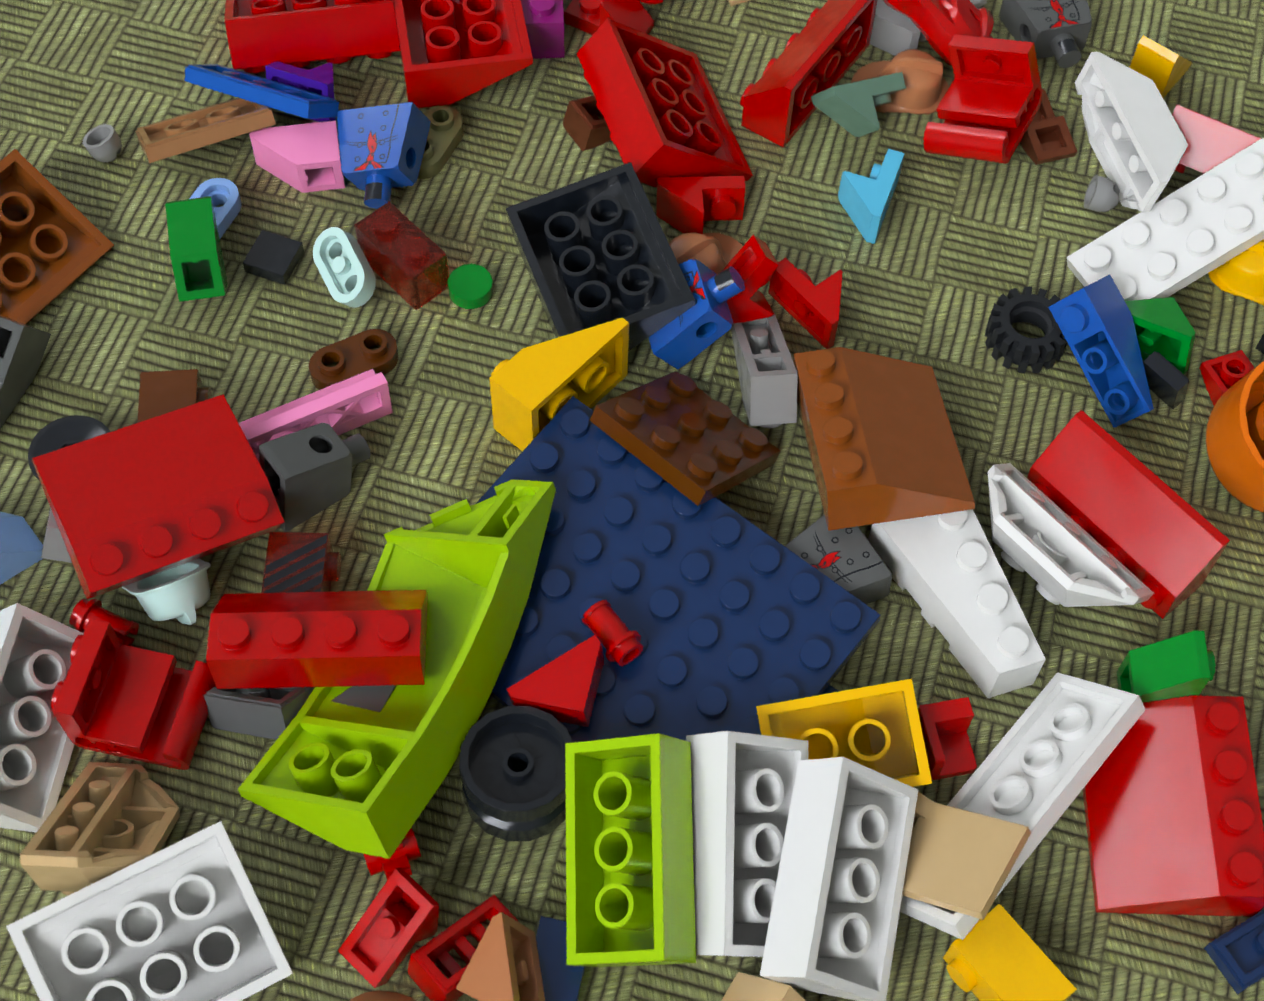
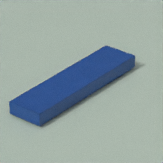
[184,64,339,119]

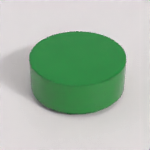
[448,264,493,309]

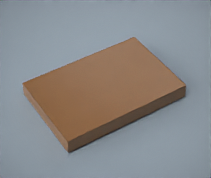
[135,98,276,163]

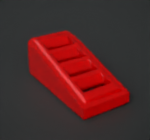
[408,895,520,1001]

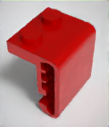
[923,34,1042,164]
[51,618,216,770]

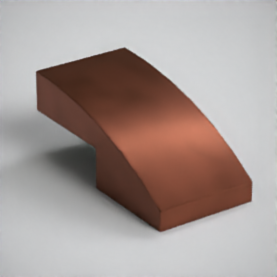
[1020,88,1077,165]

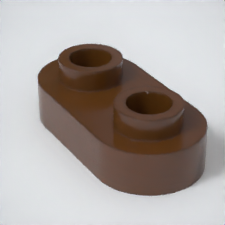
[309,329,399,390]

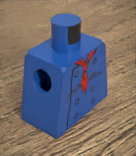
[337,102,430,209]
[648,259,745,370]

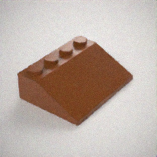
[0,149,114,325]
[794,347,975,531]

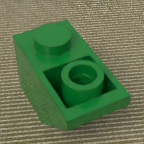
[165,196,228,302]
[1117,630,1215,703]

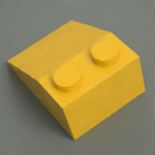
[489,318,629,452]
[756,679,932,787]

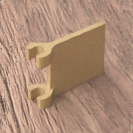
[902,791,1031,920]

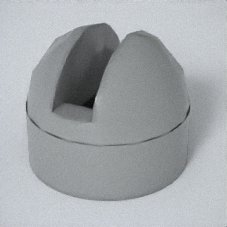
[83,124,122,163]
[1084,175,1120,212]

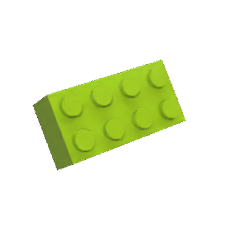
[565,733,696,967]

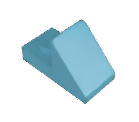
[838,148,905,244]

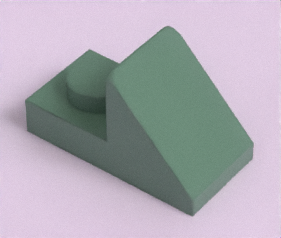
[811,72,906,137]

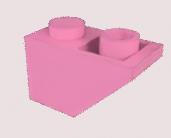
[249,120,345,193]

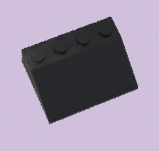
[506,162,696,351]

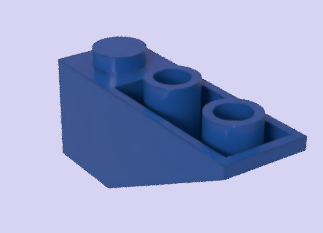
[1048,274,1154,428]

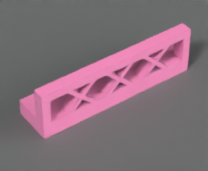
[239,369,393,461]

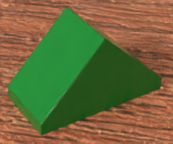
[1125,297,1196,374]

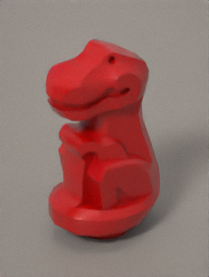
[883,0,994,66]

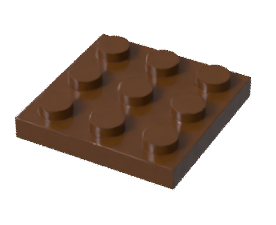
[590,371,781,506]

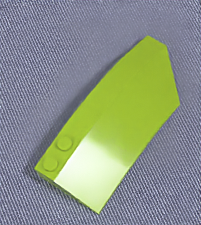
[238,479,556,859]

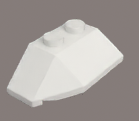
[1075,52,1188,212]
[987,463,1154,607]

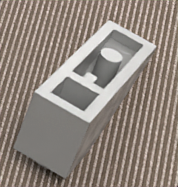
[731,311,798,428]

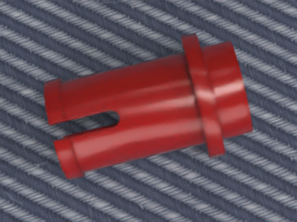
[69,598,139,646]
[582,600,643,666]

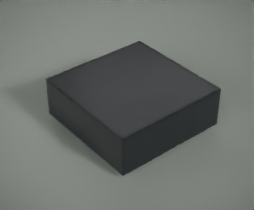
[243,230,304,285]
[1143,351,1189,410]

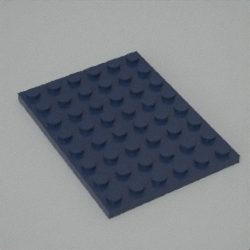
[476,396,881,743]

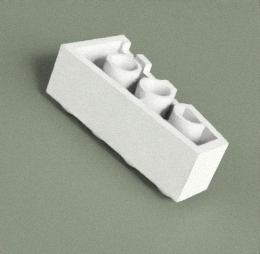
[868,509,1046,698]

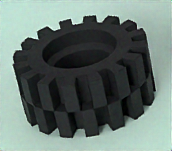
[985,287,1067,374]

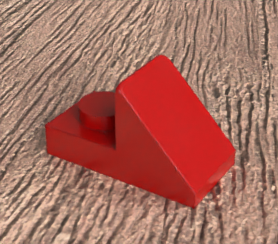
[564,0,654,35]
[656,176,746,234]
[721,235,779,325]
[768,257,843,349]
[338,867,439,988]

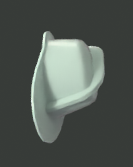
[122,559,211,625]

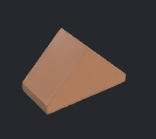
[456,912,545,1001]

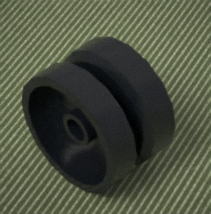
[459,706,573,841]

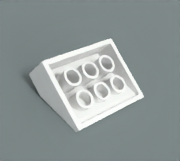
[6,821,293,1001]

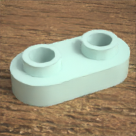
[313,227,376,308]

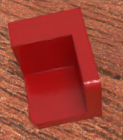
[918,697,977,781]

